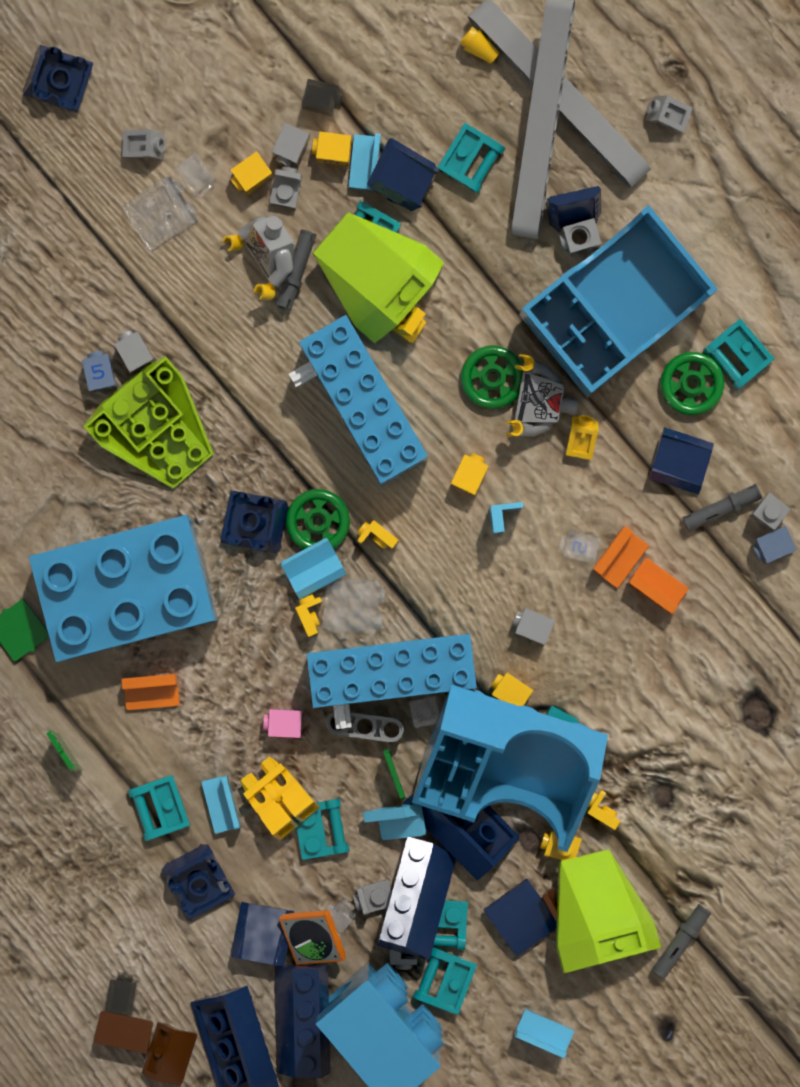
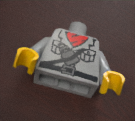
[222,215,294,300]
[505,354,578,437]

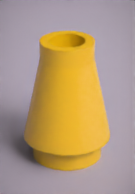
[459,26,500,64]

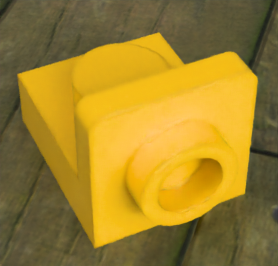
[393,307,426,343]
[566,415,599,460]
[356,520,399,550]
[295,594,322,637]
[586,789,621,830]
[540,828,582,861]

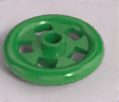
[461,345,523,409]
[660,352,724,416]
[286,489,350,550]

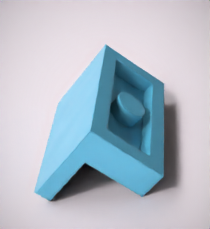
[349,133,381,191]
[489,502,523,535]
[280,538,347,600]
[202,775,241,834]
[363,804,426,840]
[514,1008,574,1059]

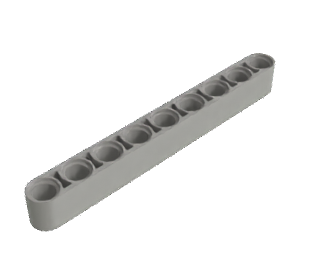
[467,0,651,188]
[511,0,575,239]

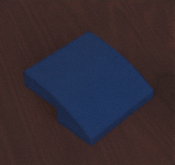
[483,878,557,956]

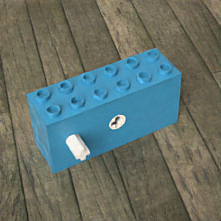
[289,315,428,487]
[307,634,477,729]

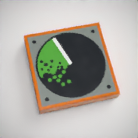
[279,910,346,965]

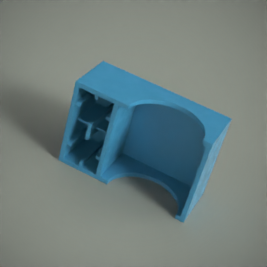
[519,205,718,398]
[29,515,219,662]
[412,684,608,852]
[316,961,445,1087]

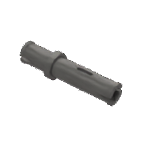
[275,229,317,311]
[682,483,763,532]
[652,904,711,979]

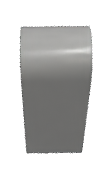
[326,711,404,742]

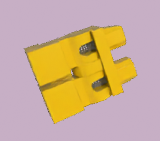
[240,757,320,841]

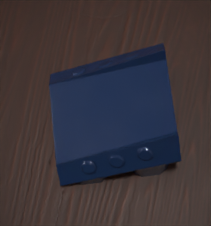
[23,45,93,113]
[367,138,438,211]
[545,186,601,233]
[649,427,714,494]
[221,490,289,553]
[161,844,235,920]
[231,902,294,966]

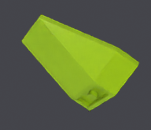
[312,212,444,343]
[83,356,214,488]
[556,849,661,974]

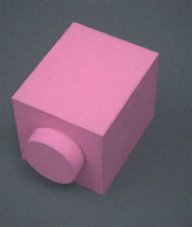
[263,709,303,738]

